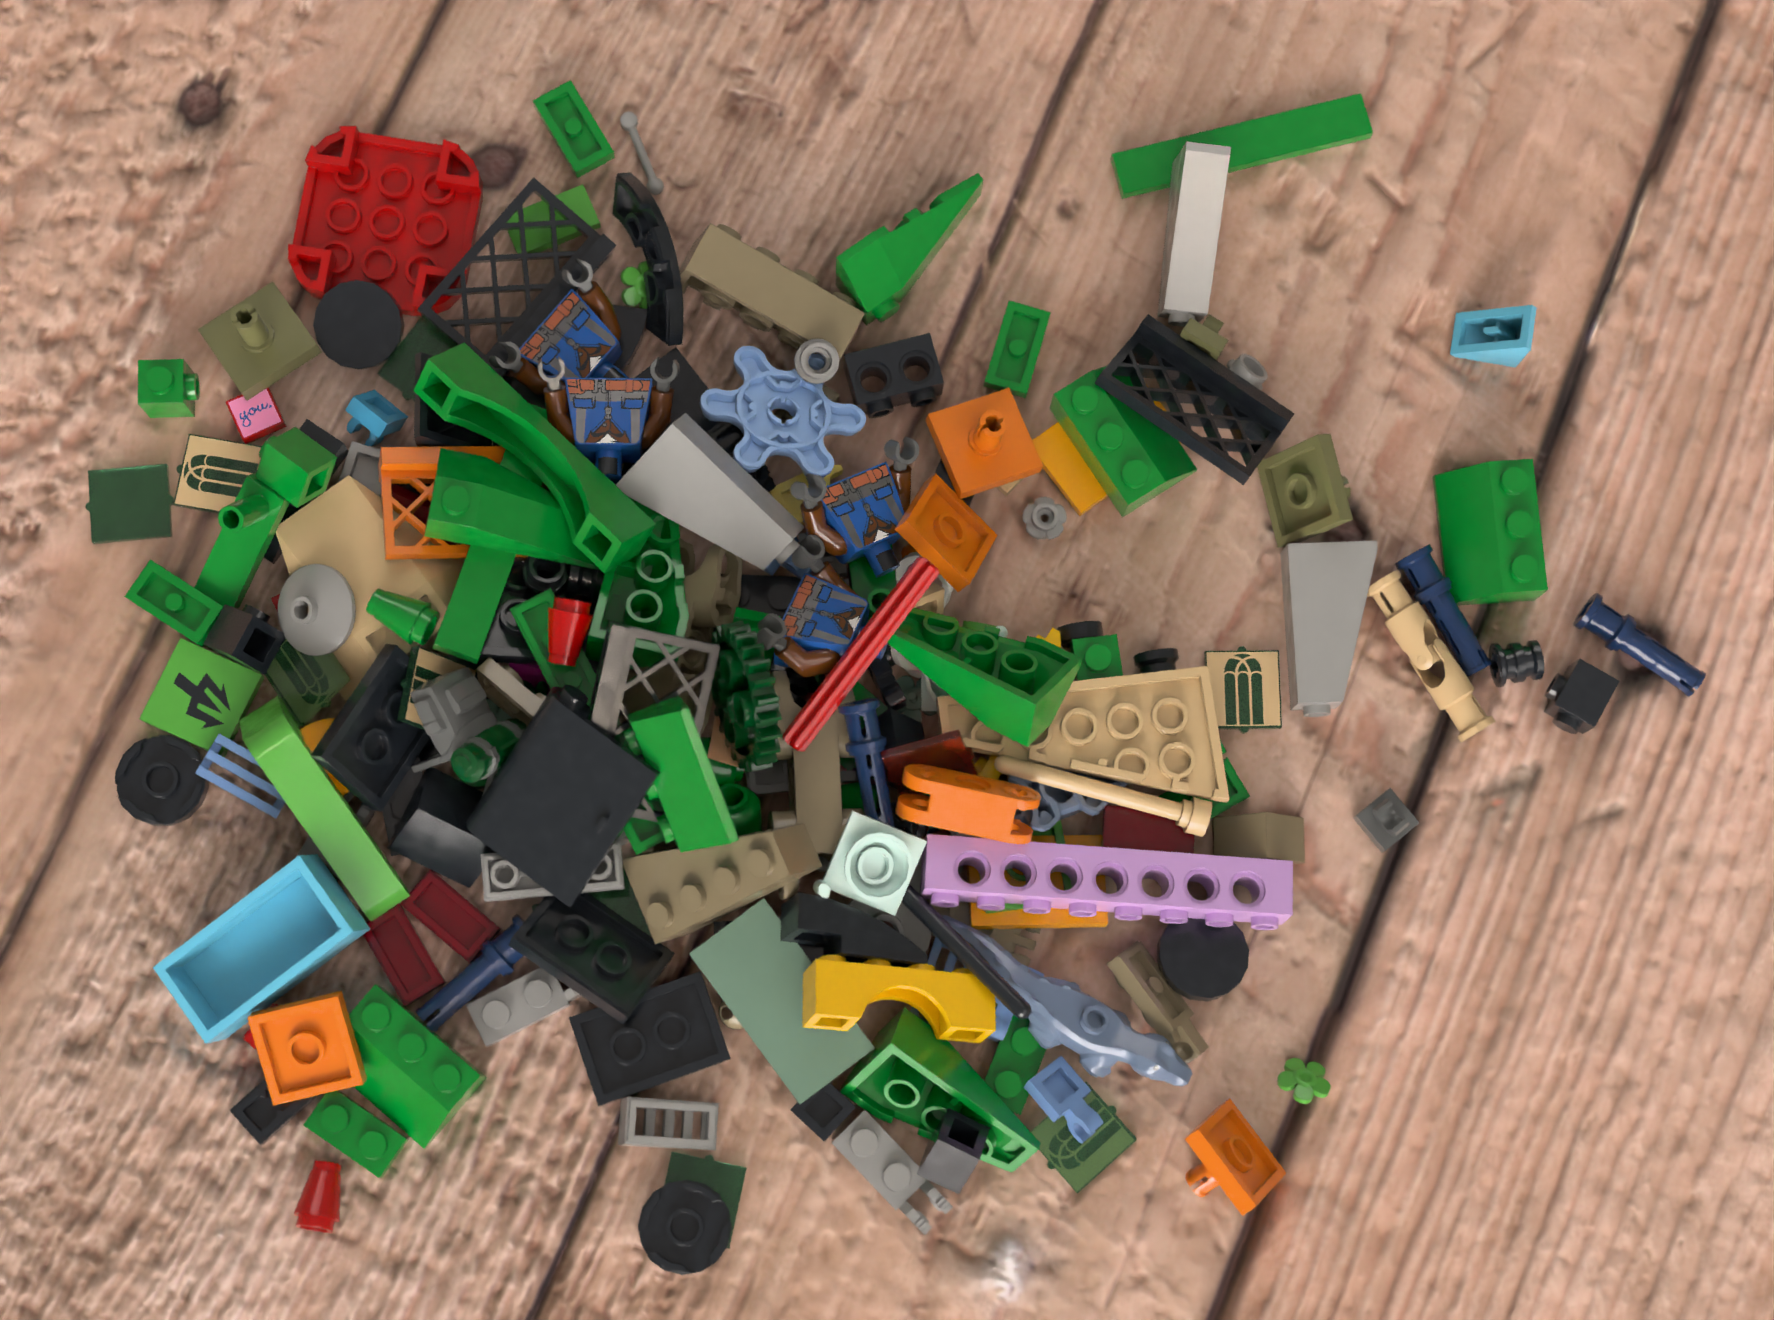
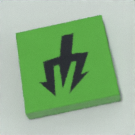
[139,638,265,758]

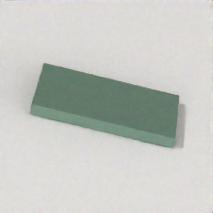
[689,898,875,1104]

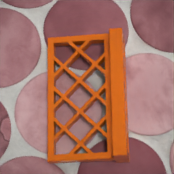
[378,446,529,560]

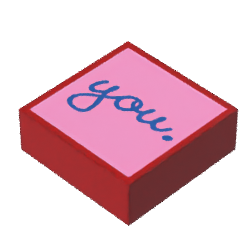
[225,387,287,444]

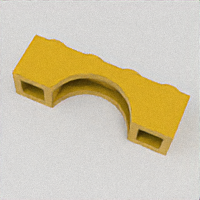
[802,955,996,1044]

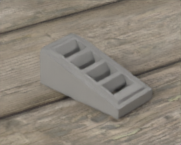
[618,1097,719,1150]

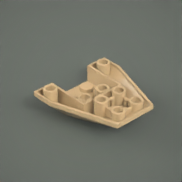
[276,475,465,701]

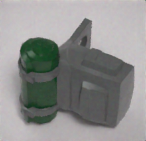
[410,667,527,783]

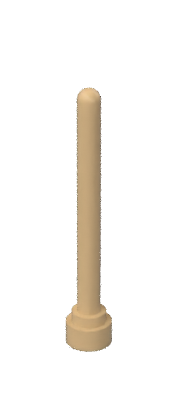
[994,755,1212,837]

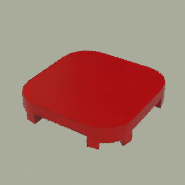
[288,126,483,317]

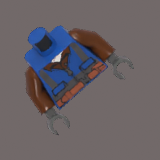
[489,259,630,396]
[537,356,680,484]
[790,437,919,578]
[757,535,888,677]

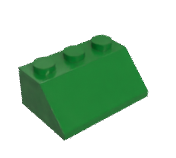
[1049,366,1197,518]
[1433,459,1548,606]
[623,695,739,852]
[349,984,487,1149]

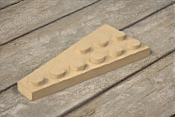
[936,666,1230,803]

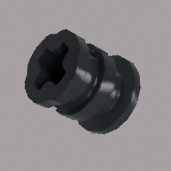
[1489,640,1544,687]

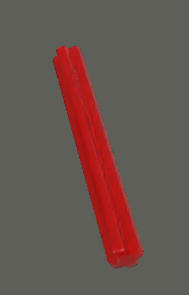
[782,556,939,752]

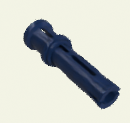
[1395,544,1492,677]
[1573,593,1706,697]
[838,698,895,827]
[415,914,525,1033]

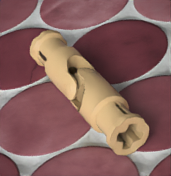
[1367,570,1496,742]

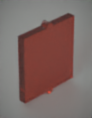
[881,729,979,795]

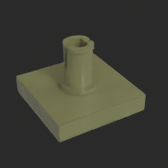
[198,282,322,401]
[1257,434,1353,548]

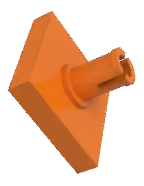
[925,388,1043,499]
[895,473,998,592]
[247,991,367,1105]
[1185,1098,1286,1216]

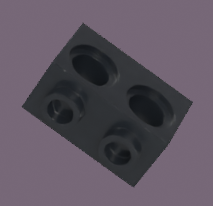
[844,333,944,418]

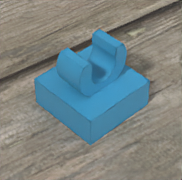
[345,390,408,447]

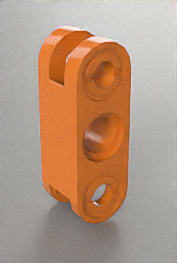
[895,764,1041,844]

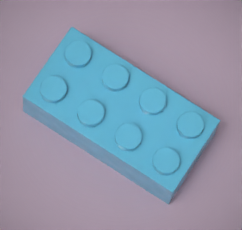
[153,854,370,1044]

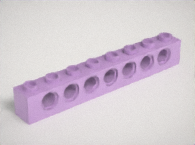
[920,834,1293,930]

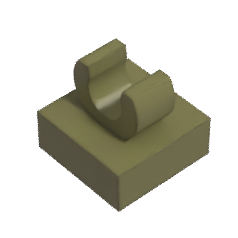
[1180,314,1229,360]

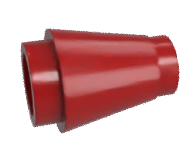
[548,597,594,666]
[293,1161,342,1233]

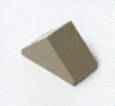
[1212,812,1305,864]

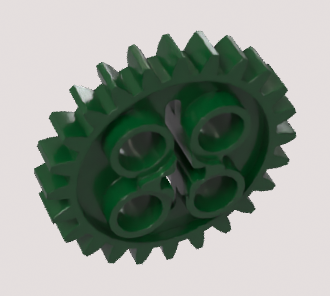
[710,621,782,773]

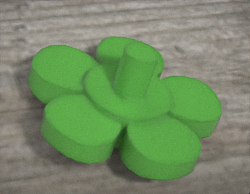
[620,261,648,309]
[1277,1058,1331,1104]

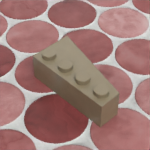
[679,223,865,360]
[622,823,822,944]

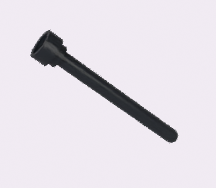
[901,884,1032,1019]

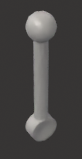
[620,112,664,195]

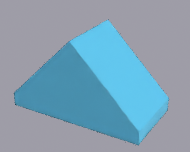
[1450,305,1537,368]

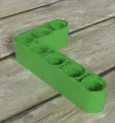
[239,695,410,922]

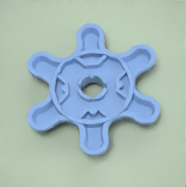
[700,346,866,478]

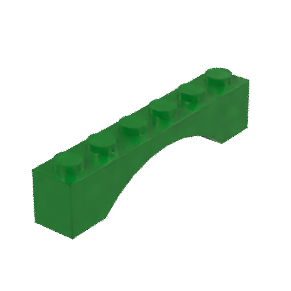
[413,343,656,574]

